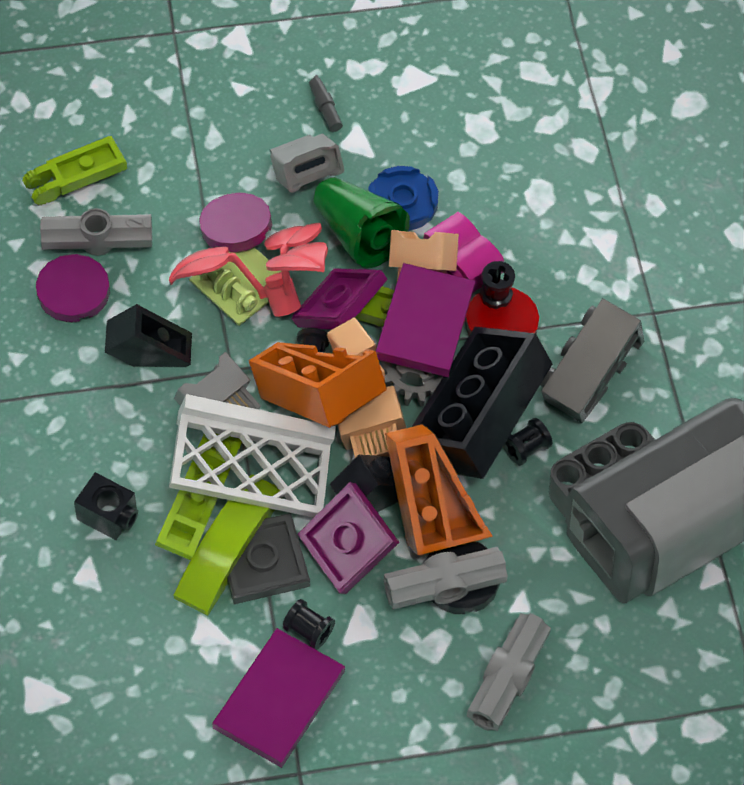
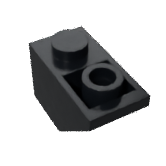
[330,454,398,512]

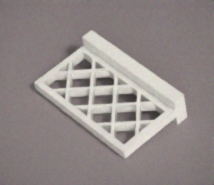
[169,394,336,517]

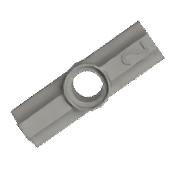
[40,208,152,256]
[383,547,508,609]
[467,613,551,731]

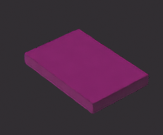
[376,263,475,377]
[212,628,345,768]

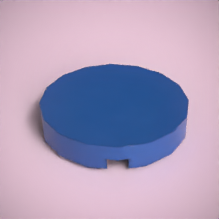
[368,166,439,231]

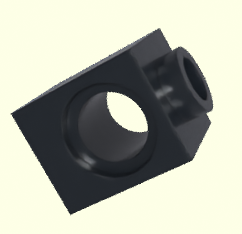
[74,472,138,540]

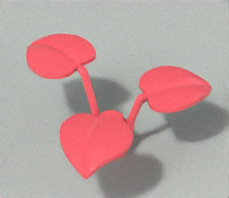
[169,222,328,317]

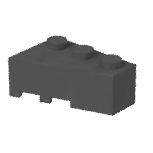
[540,298,645,423]

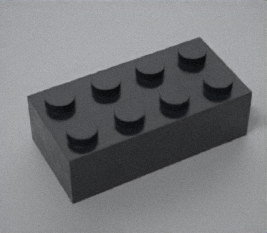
[412,327,553,479]

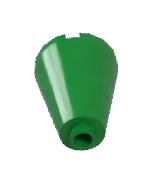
[313,177,410,268]

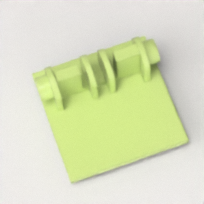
[189,247,281,326]

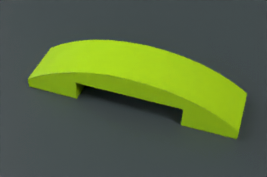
[155,433,242,560]
[174,474,283,616]

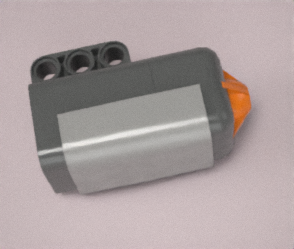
[549,397,744,604]

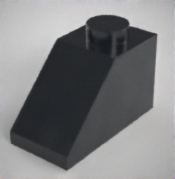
[105,304,192,367]

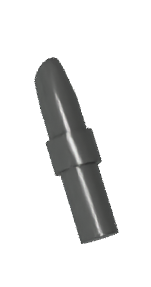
[309,75,343,132]

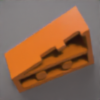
[249,342,387,428]
[385,424,493,555]

